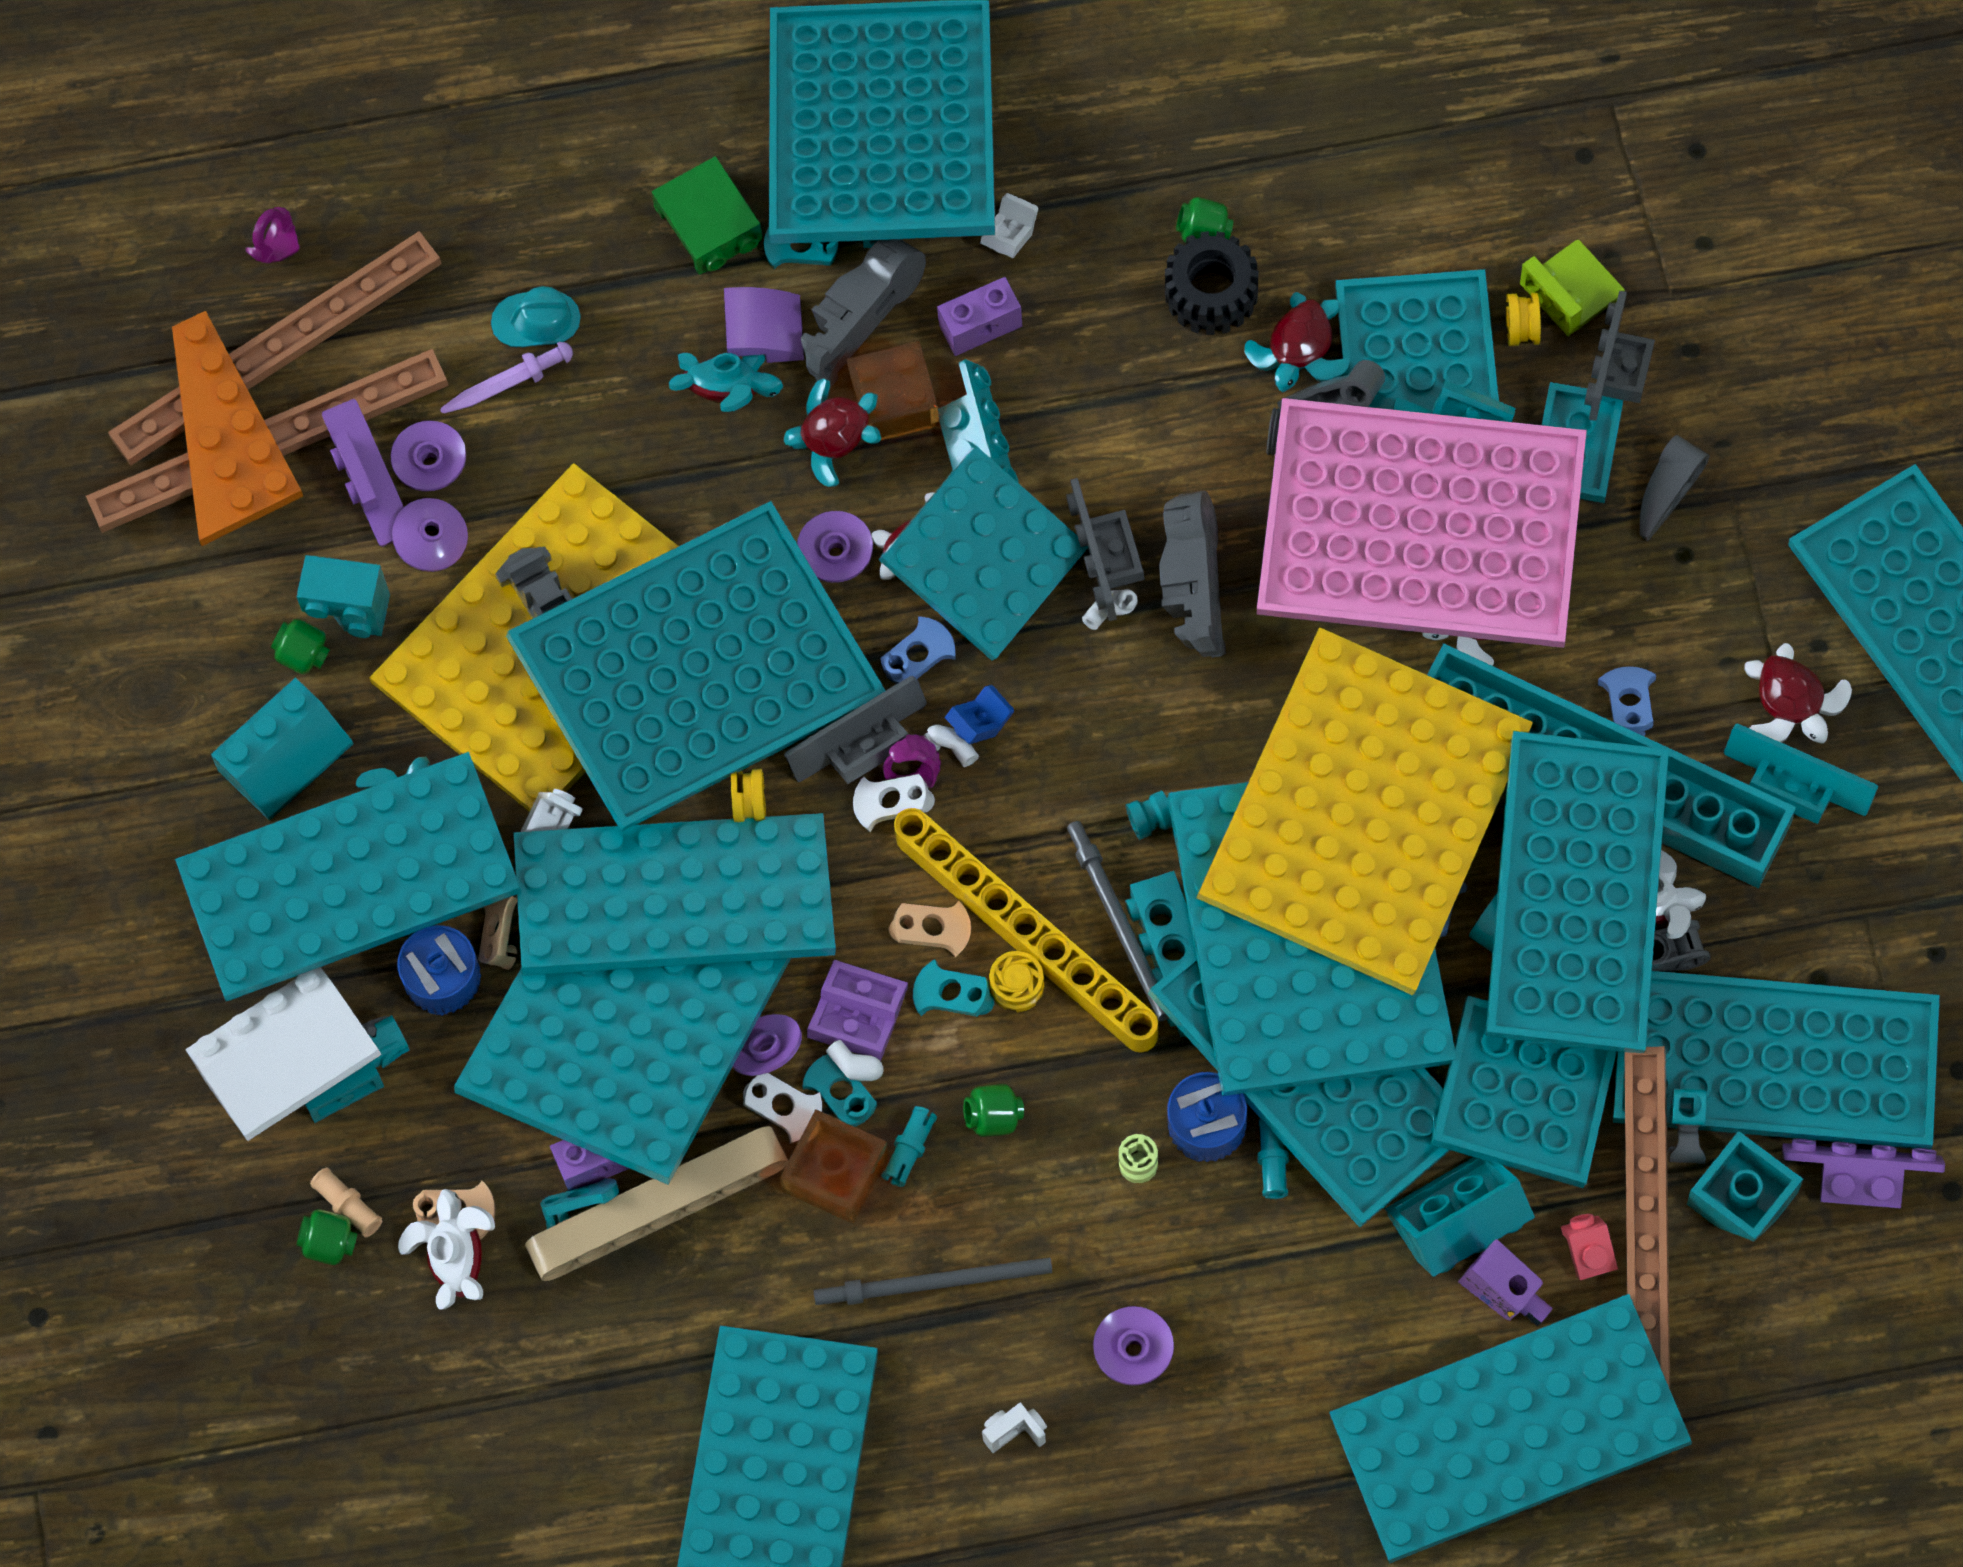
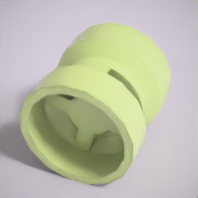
[1119,1134,1158,1183]

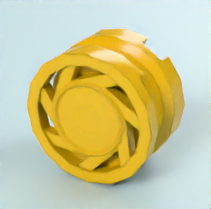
[1506,293,1541,346]
[731,768,766,822]
[989,950,1045,1012]

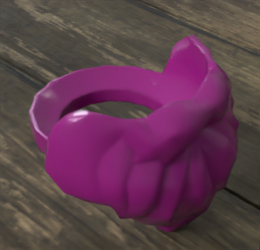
[245,207,300,264]
[883,734,941,788]

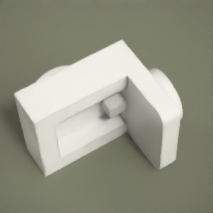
[980,193,1038,258]
[521,789,583,832]
[982,1402,1047,1453]

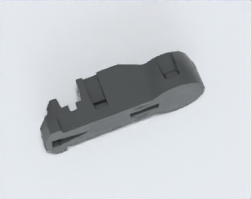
[801,239,926,387]
[1159,491,1226,658]
[495,546,572,619]

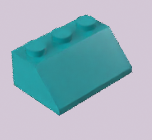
[211,677,354,821]
[1385,1157,1535,1277]

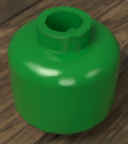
[1176,197,1233,243]
[270,618,330,675]
[963,1084,1024,1137]
[296,1209,357,1265]

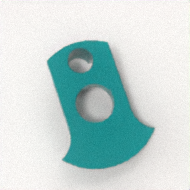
[764,227,838,270]
[913,959,995,1017]
[802,1054,877,1128]
[540,1178,619,1229]

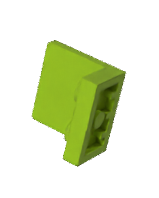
[1520,240,1625,337]

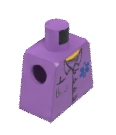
[1458,1239,1553,1327]

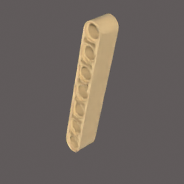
[525,1126,789,1281]

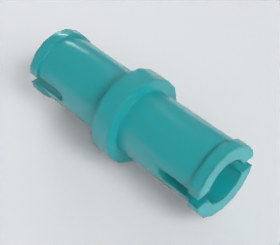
[881,1106,937,1187]
[1257,1119,1289,1199]

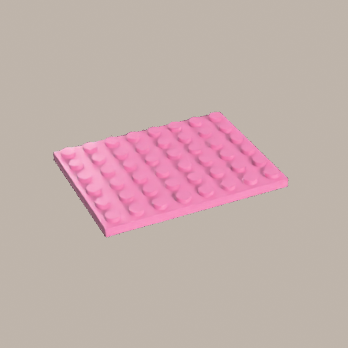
[1257,398,1586,648]

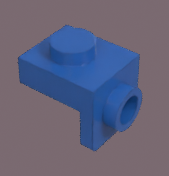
[945,685,1014,745]

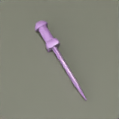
[440,342,573,413]

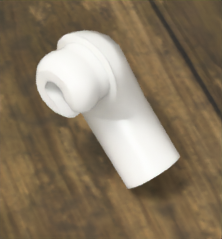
[1082,589,1138,630]
[923,724,979,767]
[826,1040,884,1081]

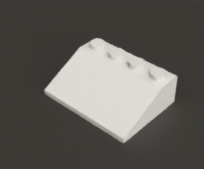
[185,967,381,1141]

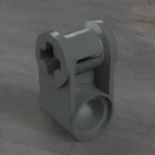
[1652,920,1711,972]

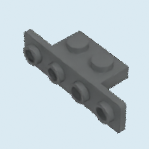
[1584,290,1655,421]
[1066,478,1145,621]
[784,676,927,784]

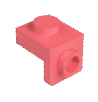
[1561,1214,1618,1280]

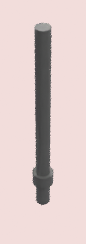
[1067,821,1169,1021]
[814,1257,1052,1305]

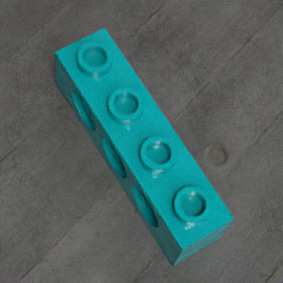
[1125,871,1195,1037]

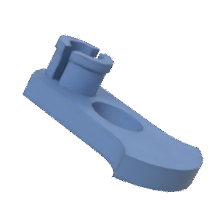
[880,617,956,684]
[1598,667,1656,737]

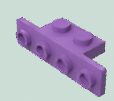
[322,399,404,547]
[1782,1139,1945,1208]

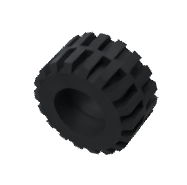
[1165,231,1259,335]

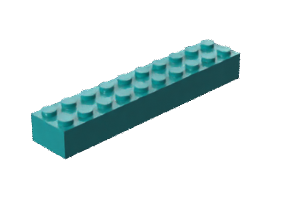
[1427,644,1796,889]

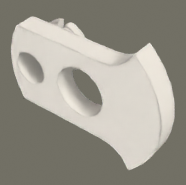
[853,774,935,832]
[743,1073,822,1144]

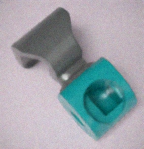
[1667,1088,1706,1164]

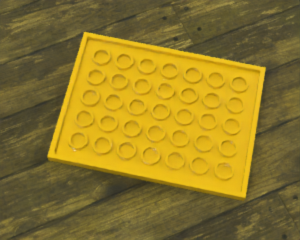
[369,463,679,812]
[1196,627,1533,995]

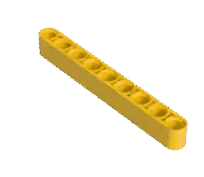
[894,808,1158,1053]

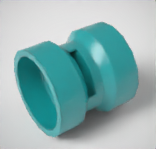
[1125,790,1173,840]

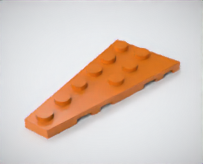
[172,311,304,547]

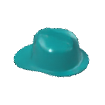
[491,286,581,347]

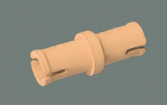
[310,1167,382,1237]

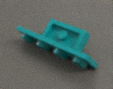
[937,359,1018,482]
[1392,380,1516,422]
[1724,724,1878,824]

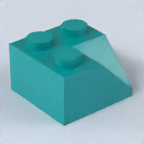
[296,555,390,638]
[1687,1131,1803,1241]

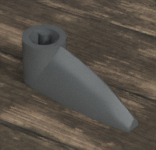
[1277,360,1385,410]
[1640,435,1710,542]

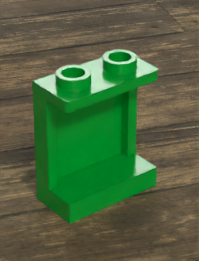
[651,156,763,275]

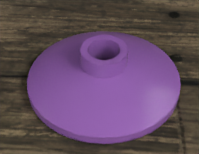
[391,421,466,491]
[392,498,468,572]
[797,511,873,582]
[732,1014,802,1076]
[1093,1306,1174,1385]

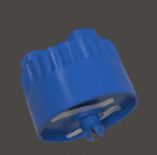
[397,925,481,1016]
[1167,1072,1247,1162]

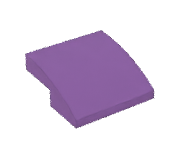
[724,287,804,363]
[807,960,908,1061]

